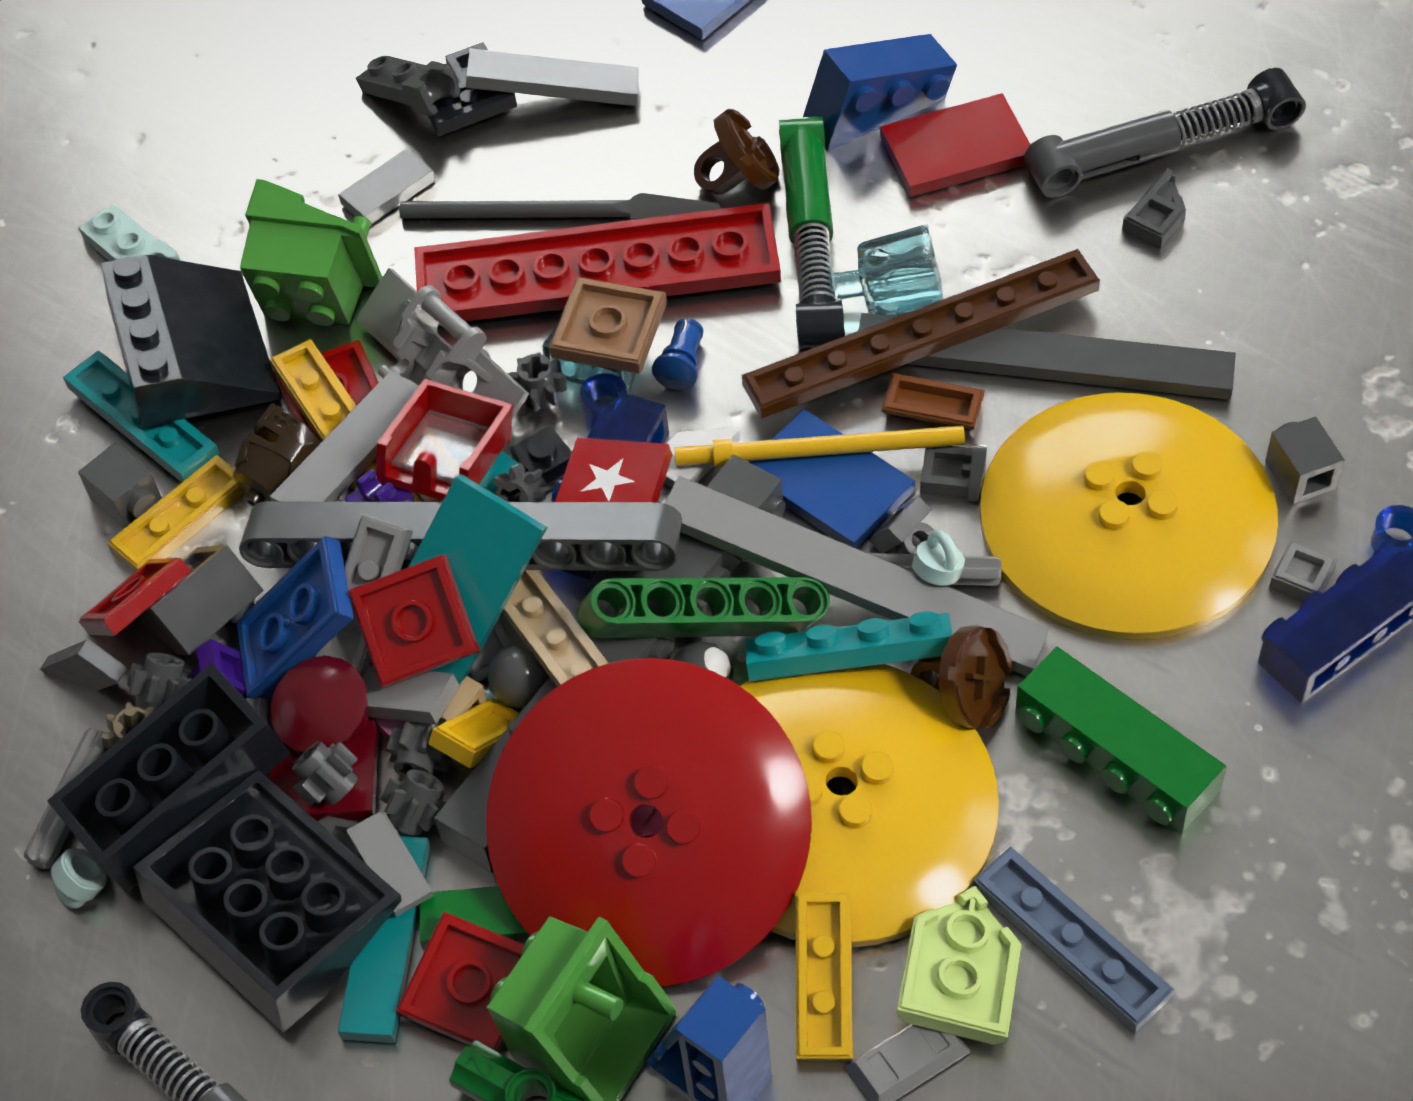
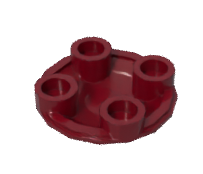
[270,655,369,755]

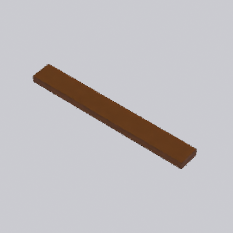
[742,249,1100,419]

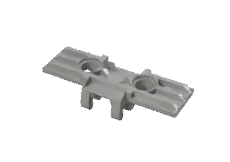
[356,267,529,419]

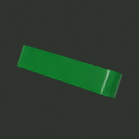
[577,577,830,638]

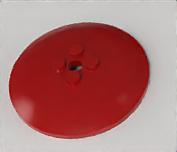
[486,658,812,986]

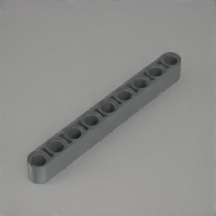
[239,501,682,571]

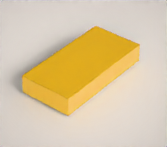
[428,698,520,768]

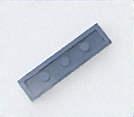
[973,846,1174,1033]

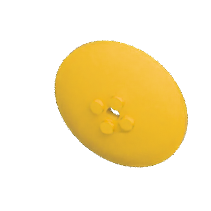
[980,393,1278,640]
[740,664,999,947]

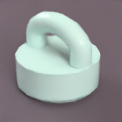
[912,529,965,586]
[51,848,107,909]

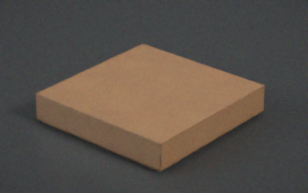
[549,277,667,374]

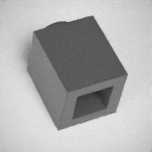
[1265,416,1345,504]
[78,442,162,528]

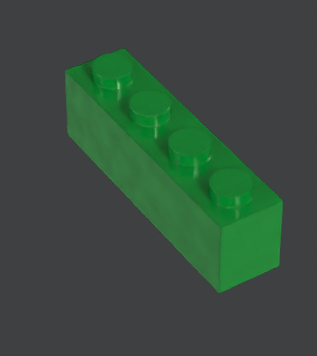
[1015,646,1227,834]

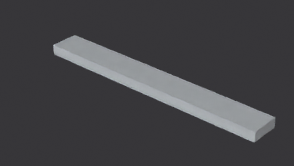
[665,476,1050,676]

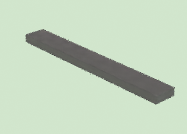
[858,313,1236,400]

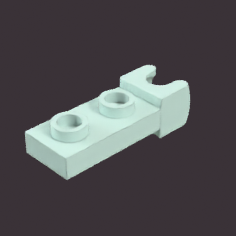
[78,204,182,261]

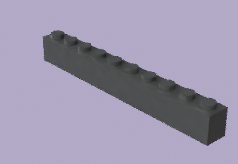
[434,454,785,873]

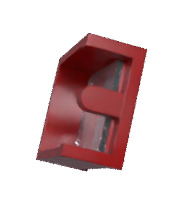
[376,379,513,501]

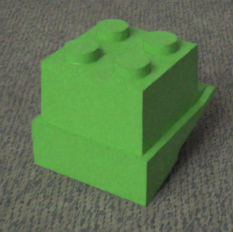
[239,178,383,326]
[487,916,677,1101]

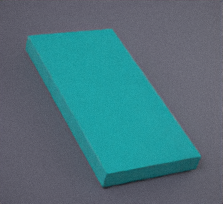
[409,474,548,685]

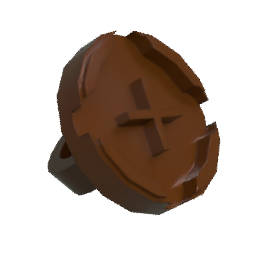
[693,108,780,195]
[910,625,1012,729]

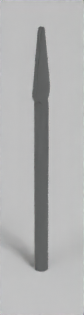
[399,193,720,220]

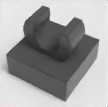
[868,496,934,554]

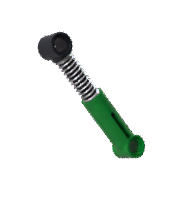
[778,116,845,350]

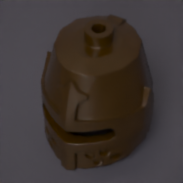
[233,403,321,507]

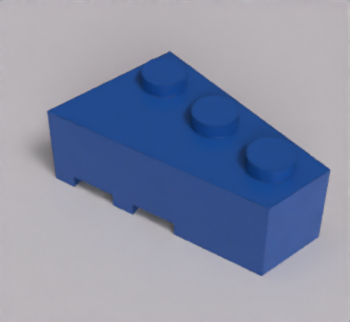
[803,33,958,151]
[644,975,772,1101]

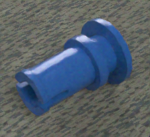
[652,318,704,390]

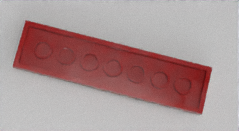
[414,203,781,325]

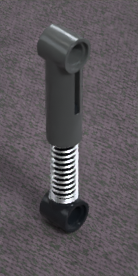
[1024,67,1306,198]
[80,981,248,1101]

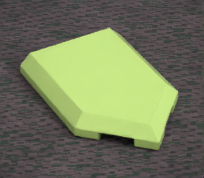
[896,886,1021,1045]

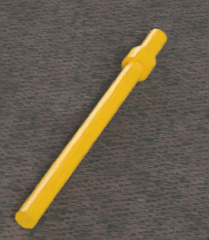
[674,426,965,468]

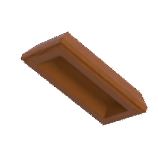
[881,373,985,431]

